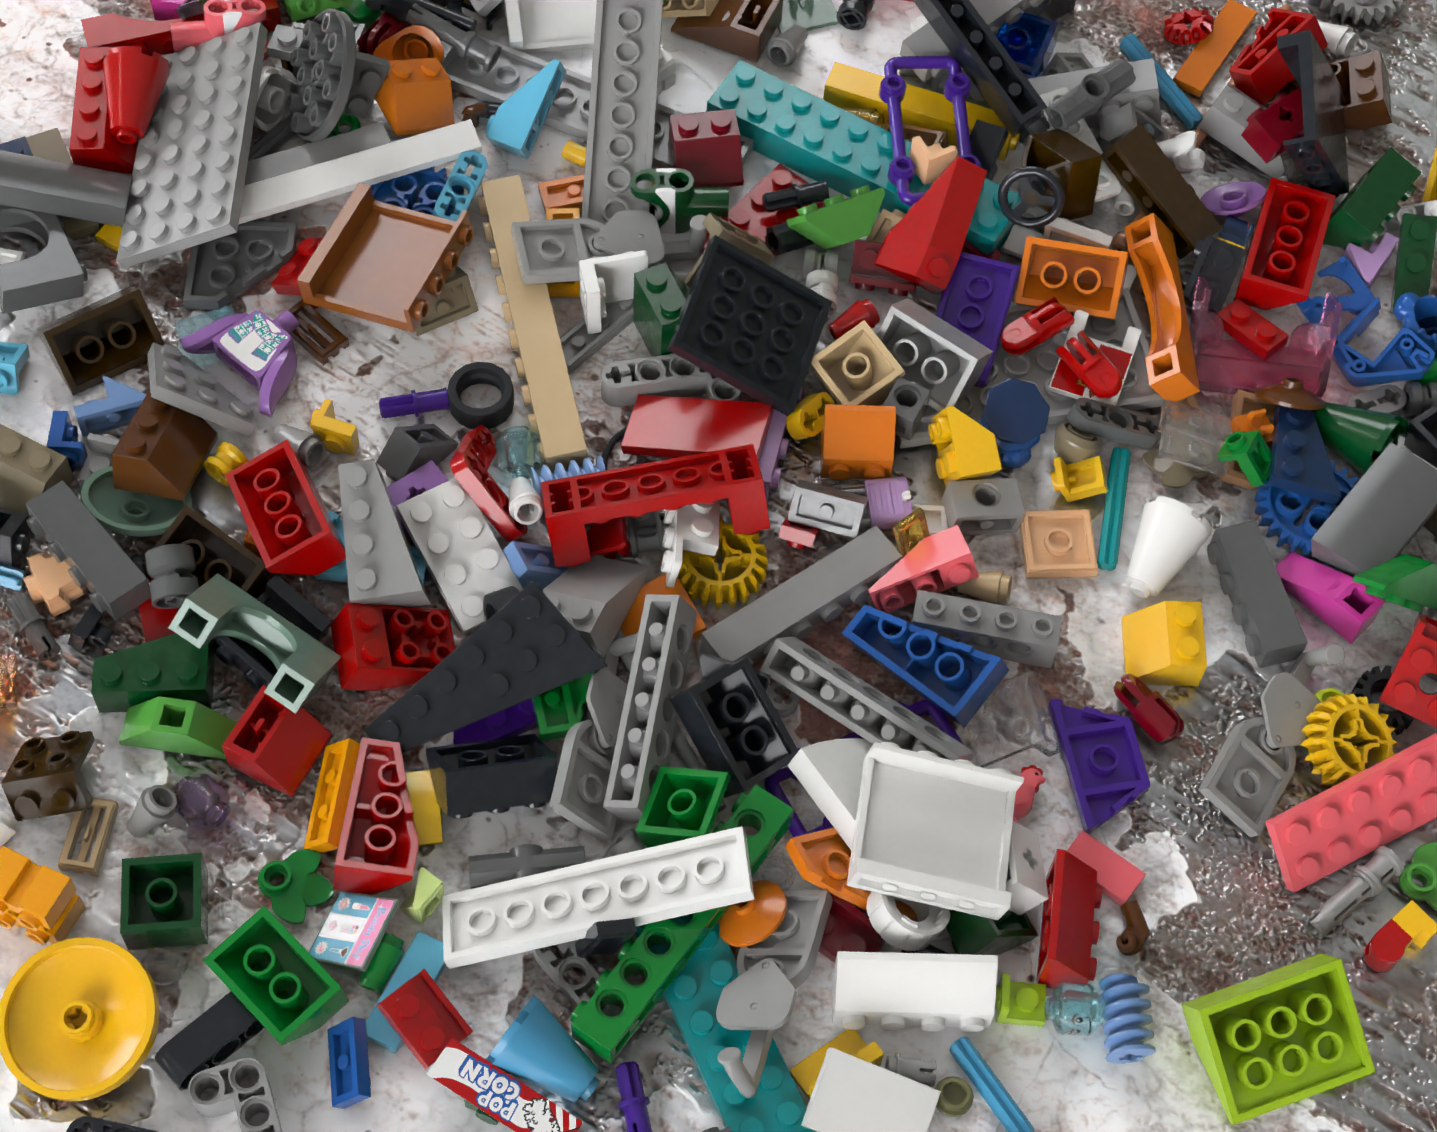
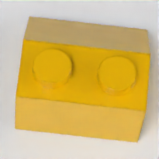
[1121,601,1207,687]

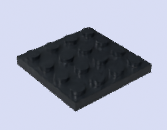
[667,235,832,416]

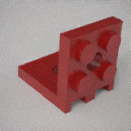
[1379,612,1437,728]

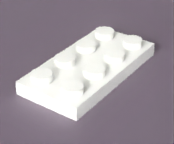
[396,478,523,635]

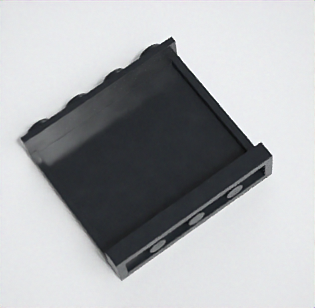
[1277,30,1349,198]

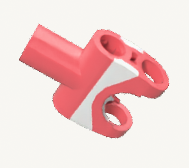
[170,0,269,61]

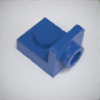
[47,411,88,468]

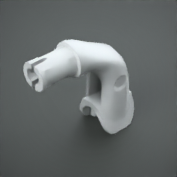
[1114,131,1206,216]

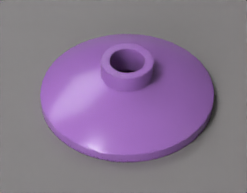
[1200,181,1266,218]

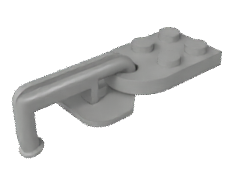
[511,210,708,285]
[549,632,638,842]
[1198,643,1345,837]
[716,890,833,1098]

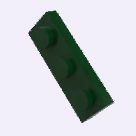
[1390,213,1437,314]

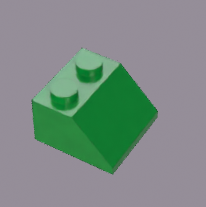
[636,766,731,848]

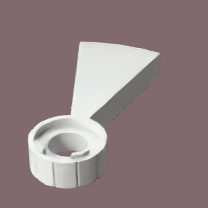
[787,738,950,951]

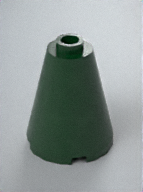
[1313,402,1409,475]

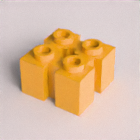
[0,845,86,945]

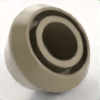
[1054,422,1100,465]

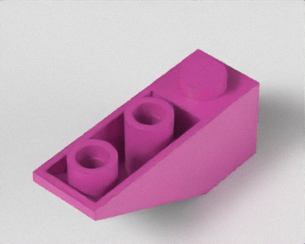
[1275,552,1385,644]

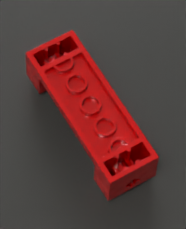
[541,444,770,568]

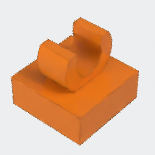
[1229,408,1274,447]

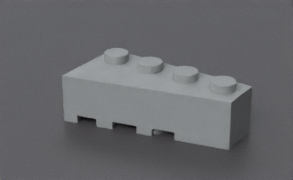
[338,459,431,607]

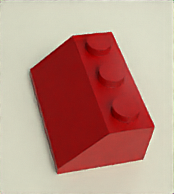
[1036,849,1102,993]

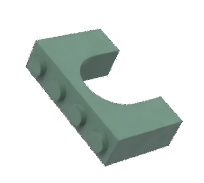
[168,574,341,714]

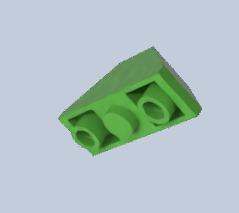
[786,185,885,249]
[119,696,237,759]

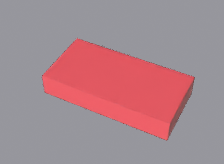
[1067,830,1146,906]

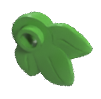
[1399,842,1437,911]

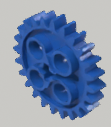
[370,167,469,217]
[1254,460,1359,561]

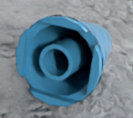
[486,995,600,1103]

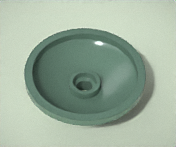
[81,466,192,538]

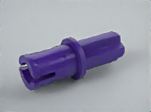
[379,387,450,418]
[615,1061,652,1132]

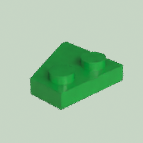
[532,671,595,741]

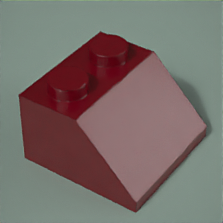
[669,109,744,187]

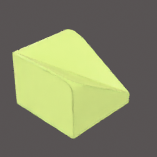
[400,867,445,925]

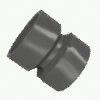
[145,544,199,609]

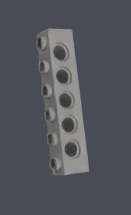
[603,594,697,822]
[760,636,975,761]

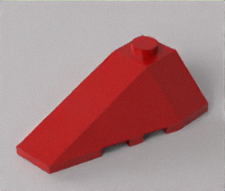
[874,156,987,293]
[334,737,419,895]

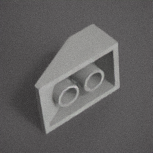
[543,555,650,658]

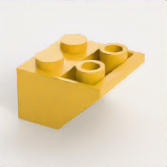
[928,406,1002,487]

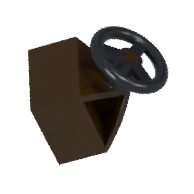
[998,129,1103,228]

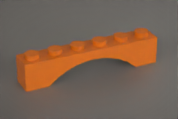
[1124,213,1200,405]

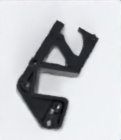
[365,0,502,32]

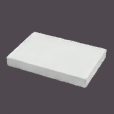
[801,1048,941,1132]

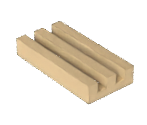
[58,797,119,877]

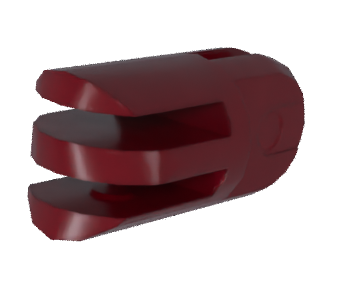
[356,12,412,55]
[1113,673,1184,742]

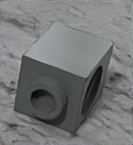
[883,377,931,440]

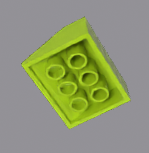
[1181,954,1375,1125]

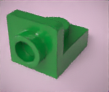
[1217,430,1271,486]

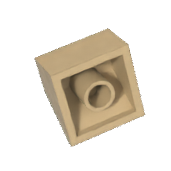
[810,320,905,406]

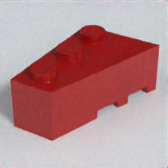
[1229,7,1328,105]

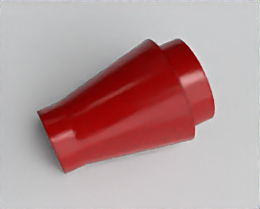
[827,299,880,341]

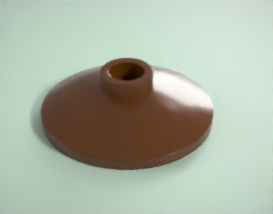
[1255,377,1325,410]

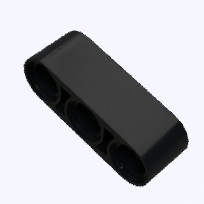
[155,992,265,1091]

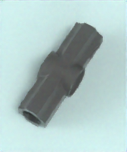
[1045,58,1136,132]
[468,844,586,889]

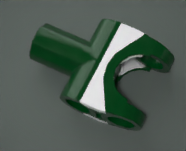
[630,168,729,234]

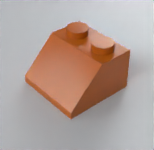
[375,58,455,136]
[820,404,896,481]

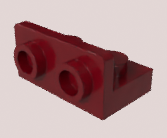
[849,239,916,296]
[819,889,885,963]

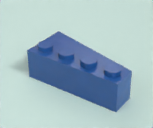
[842,604,1009,728]

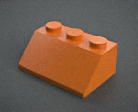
[1014,236,1129,320]

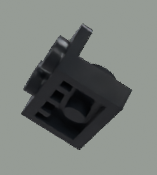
[1181,235,1246,312]

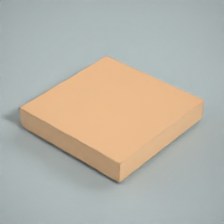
[1019,509,1099,579]

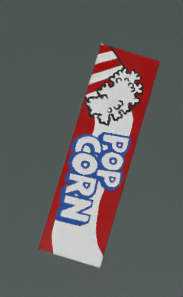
[426,1038,583,1132]

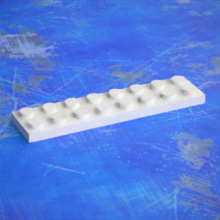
[442,826,754,969]

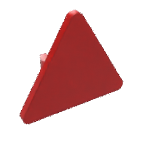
[587,517,631,559]

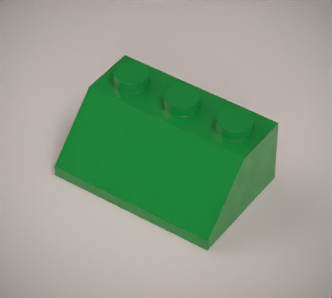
[203,906,349,1046]

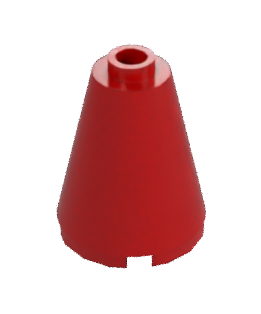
[103,46,171,144]

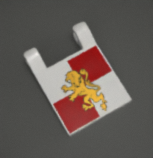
[1048,310,1141,406]

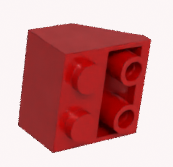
[222,685,332,797]

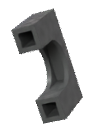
[0,205,88,314]

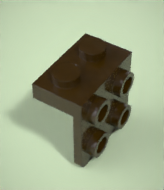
[1,731,95,821]

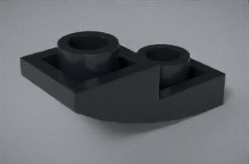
[970,119,1009,181]

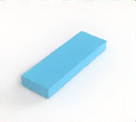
[366,931,446,1053]

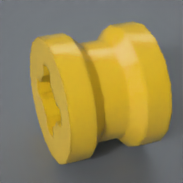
[203,442,248,486]

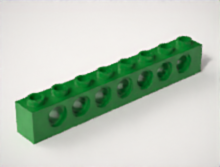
[570,785,794,1064]

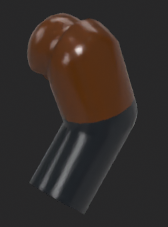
[461,101,501,128]

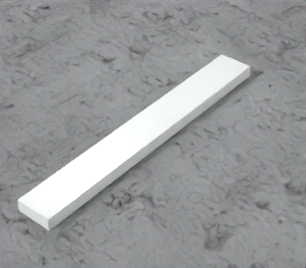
[238,119,482,225]

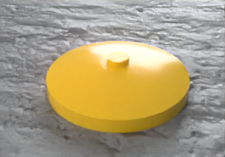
[0,937,160,1101]

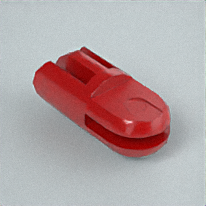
[1001,297,1075,356]
[1055,330,1122,399]

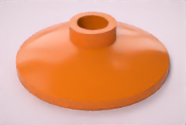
[718,880,787,947]

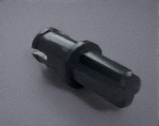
[762,180,829,213]

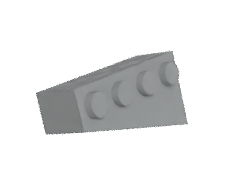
[1028,58,1162,129]

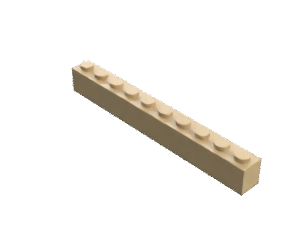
[477,175,588,474]

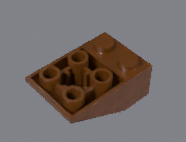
[671,0,783,62]
[1286,50,1392,130]

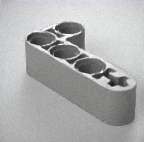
[601,354,741,407]
[188,1057,282,1132]

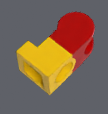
[1363,900,1437,973]

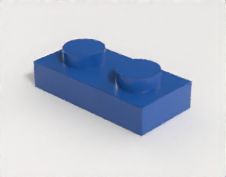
[327,1017,371,1109]

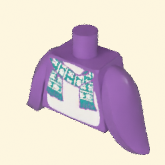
[179,310,299,418]

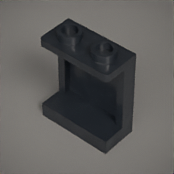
[213,574,332,691]

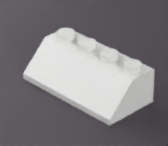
[831,951,998,1032]

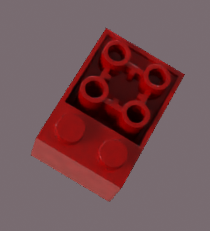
[331,603,456,691]

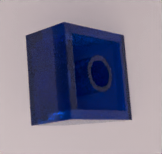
[996,12,1059,77]

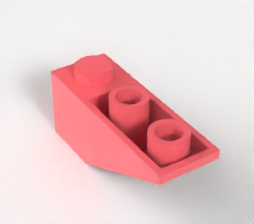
[868,525,979,613]

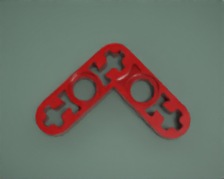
[450,425,528,543]

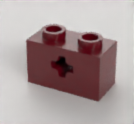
[1241,88,1304,164]

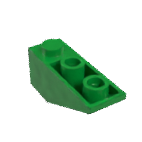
[1353,554,1437,613]

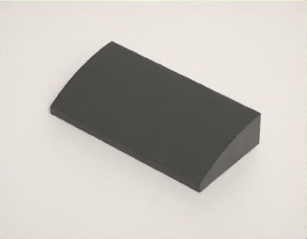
[0,150,132,227]
[1311,442,1437,576]

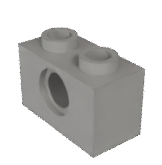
[941,477,1026,535]

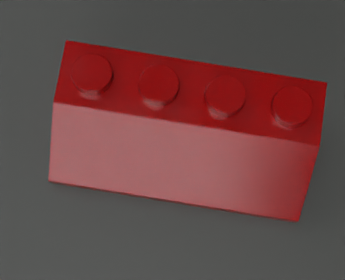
[69,47,138,174]
[1233,177,1336,310]
[225,439,346,575]

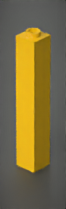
[823,62,1021,162]

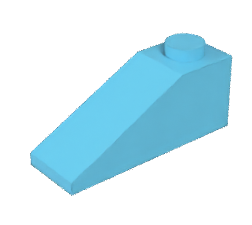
[486,59,567,159]

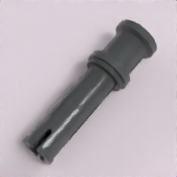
[406,3,502,72]

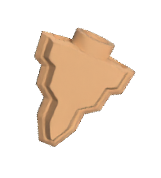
[23,551,87,617]

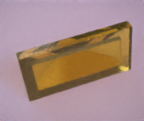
[892,507,930,558]

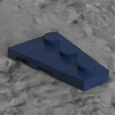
[1269,405,1341,505]

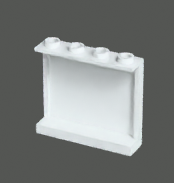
[504,0,597,54]
[847,742,1024,920]

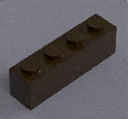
[1102,123,1222,260]

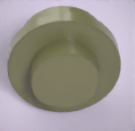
[935,1076,974,1117]

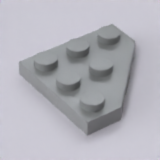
[147,342,256,437]

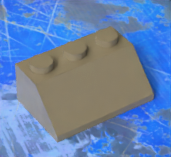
[0,424,75,533]

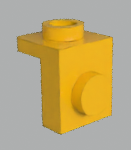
[310,398,359,456]
[1050,456,1108,503]

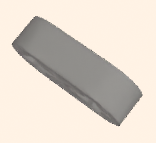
[1346,384,1407,416]

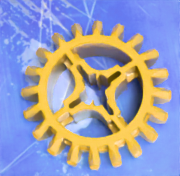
[677,516,768,611]
[1300,693,1399,787]

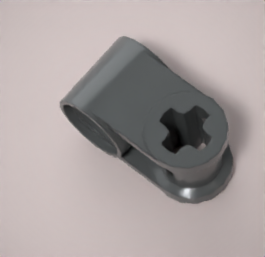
[626,510,668,558]

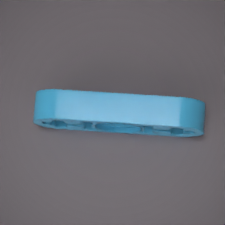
[432,150,488,221]

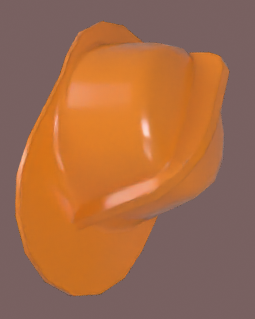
[373,25,444,63]

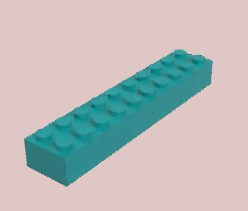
[706,60,1021,255]

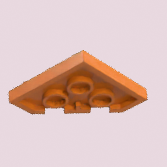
[784,827,918,922]

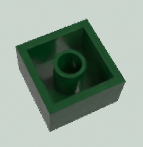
[120,853,208,950]

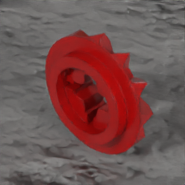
[1163,7,1214,45]

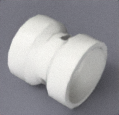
[806,269,839,316]

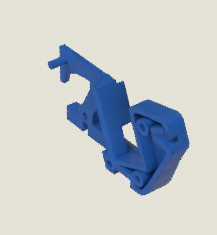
[1296,256,1435,387]

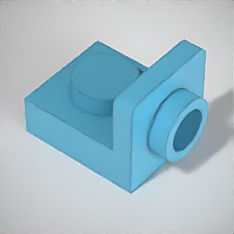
[0,342,30,395]

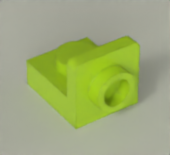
[995,973,1046,1027]

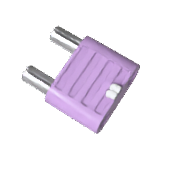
[840,476,913,530]

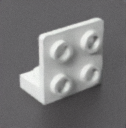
[579,250,648,334]

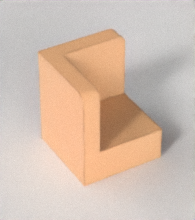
[909,136,958,186]

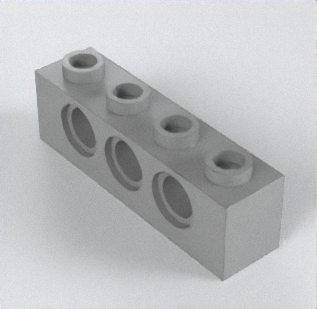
[911,590,1062,668]

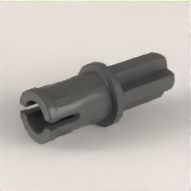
[7,592,61,661]

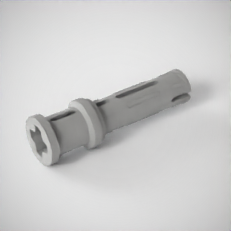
[1304,846,1405,940]

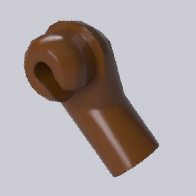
[1116,900,1150,956]

